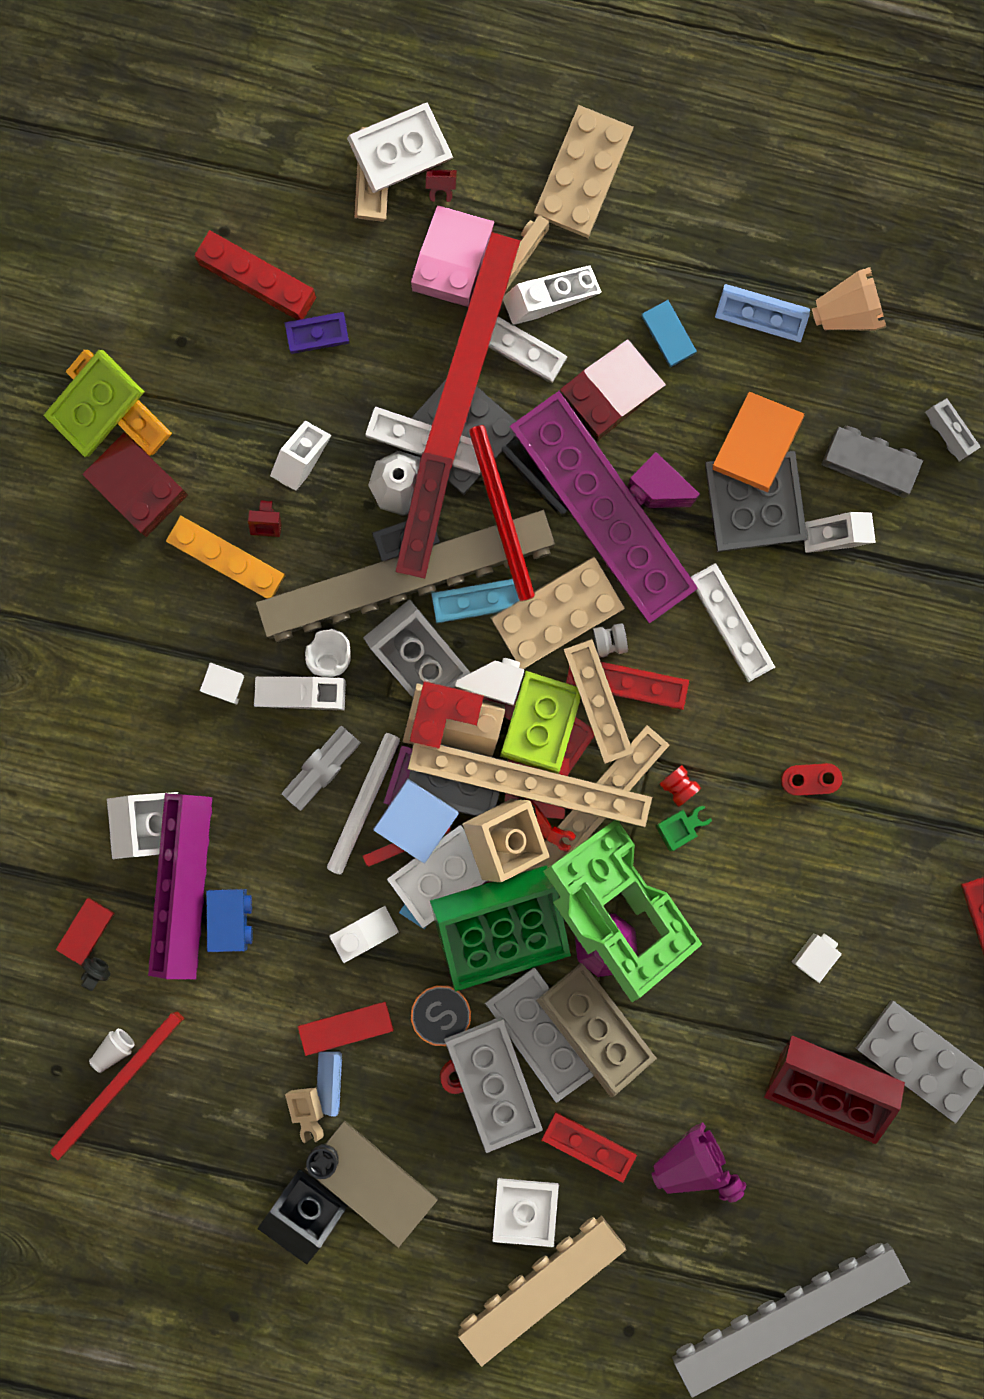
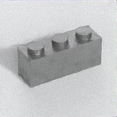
[821,426,923,498]

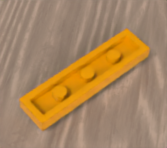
[66,350,172,456]
[166,515,286,599]

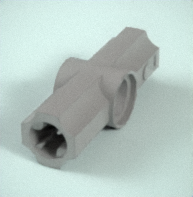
[282,726,361,811]

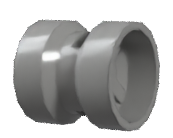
[593,623,628,658]

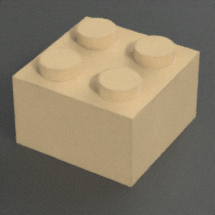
[462,799,550,882]

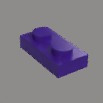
[285,312,349,354]

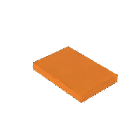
[712,392,804,492]

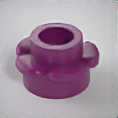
[718,1174,746,1203]

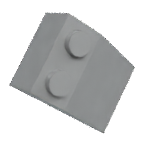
[363,599,470,697]

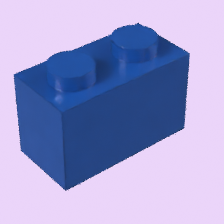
[206,889,253,952]

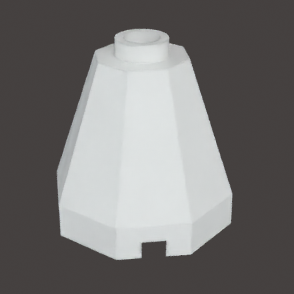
[368,451,421,516]

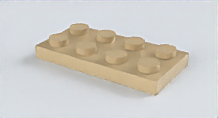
[534,105,633,238]
[490,556,625,669]

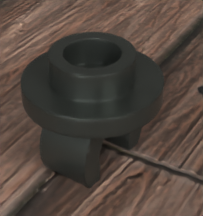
[81,957,111,991]

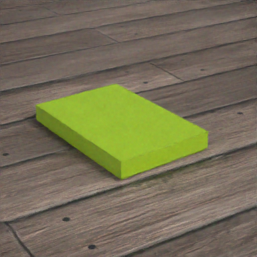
[43,350,144,457]
[500,671,581,774]

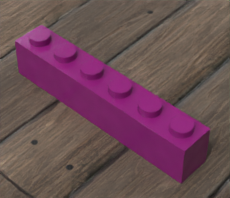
[148,793,212,979]

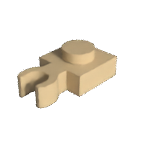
[285,1088,324,1143]

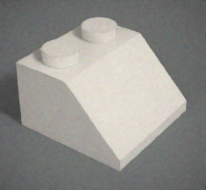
[107,792,178,859]

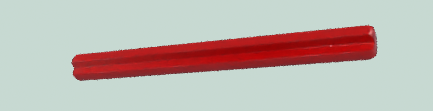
[469,425,535,601]

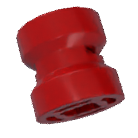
[659,765,701,807]

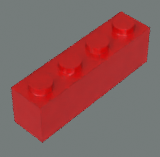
[194,230,316,320]

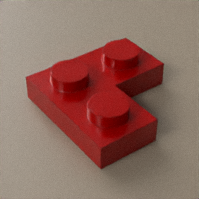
[409,681,484,749]

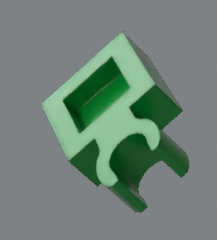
[655,806,712,852]

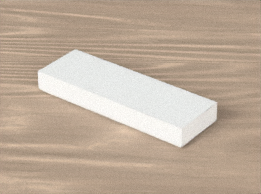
[489,317,567,384]

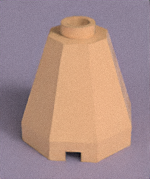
[812,267,887,331]

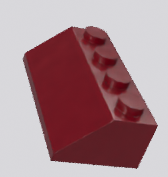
[764,1036,905,1144]

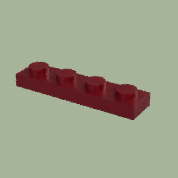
[395,452,453,579]

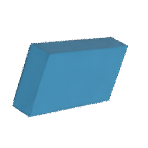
[641,300,697,367]

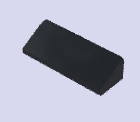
[502,439,569,518]

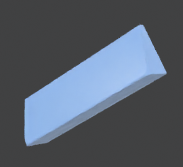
[715,284,810,342]

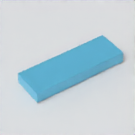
[431,579,519,623]

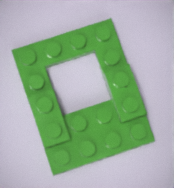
[543,820,702,1002]

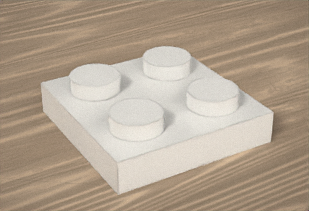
[492,1178,559,1247]

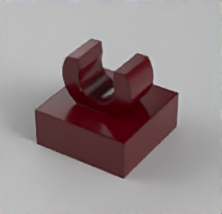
[426,169,457,202]
[248,500,281,537]

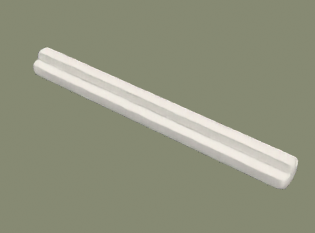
[327,733,400,874]

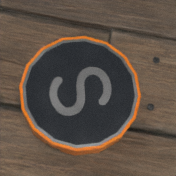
[411,985,471,1046]

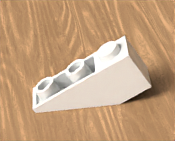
[503,265,601,325]
[254,677,346,711]

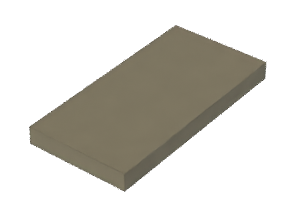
[536,963,657,1097]
[305,1120,438,1248]

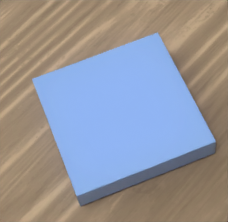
[374,778,459,864]

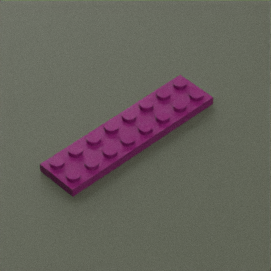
[509,391,698,624]

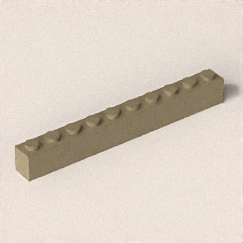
[256,510,555,642]

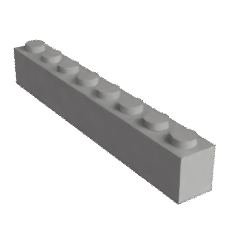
[672,1243,910,1398]

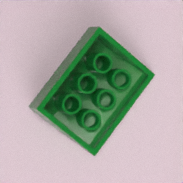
[430,865,571,992]

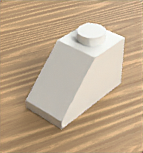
[270,421,331,490]
[804,512,876,553]
[455,658,524,706]
[329,906,399,963]

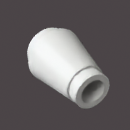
[89,1028,134,1073]

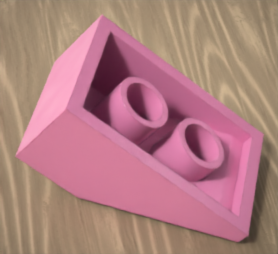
[411,205,494,307]

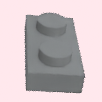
[925,398,981,461]

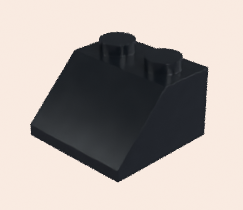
[257,1169,348,1265]

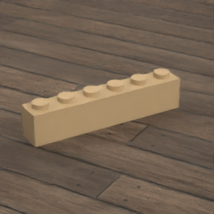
[458,1215,626,1367]

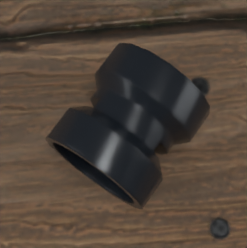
[306,1144,339,1179]

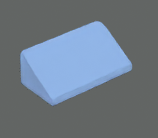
[317,1051,342,1117]

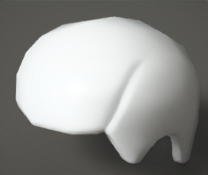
[305,629,351,678]

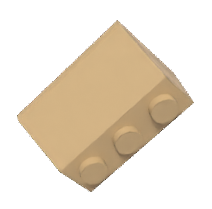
[402,684,505,757]

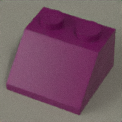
[627,452,700,508]

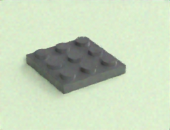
[411,380,516,495]
[705,451,807,552]

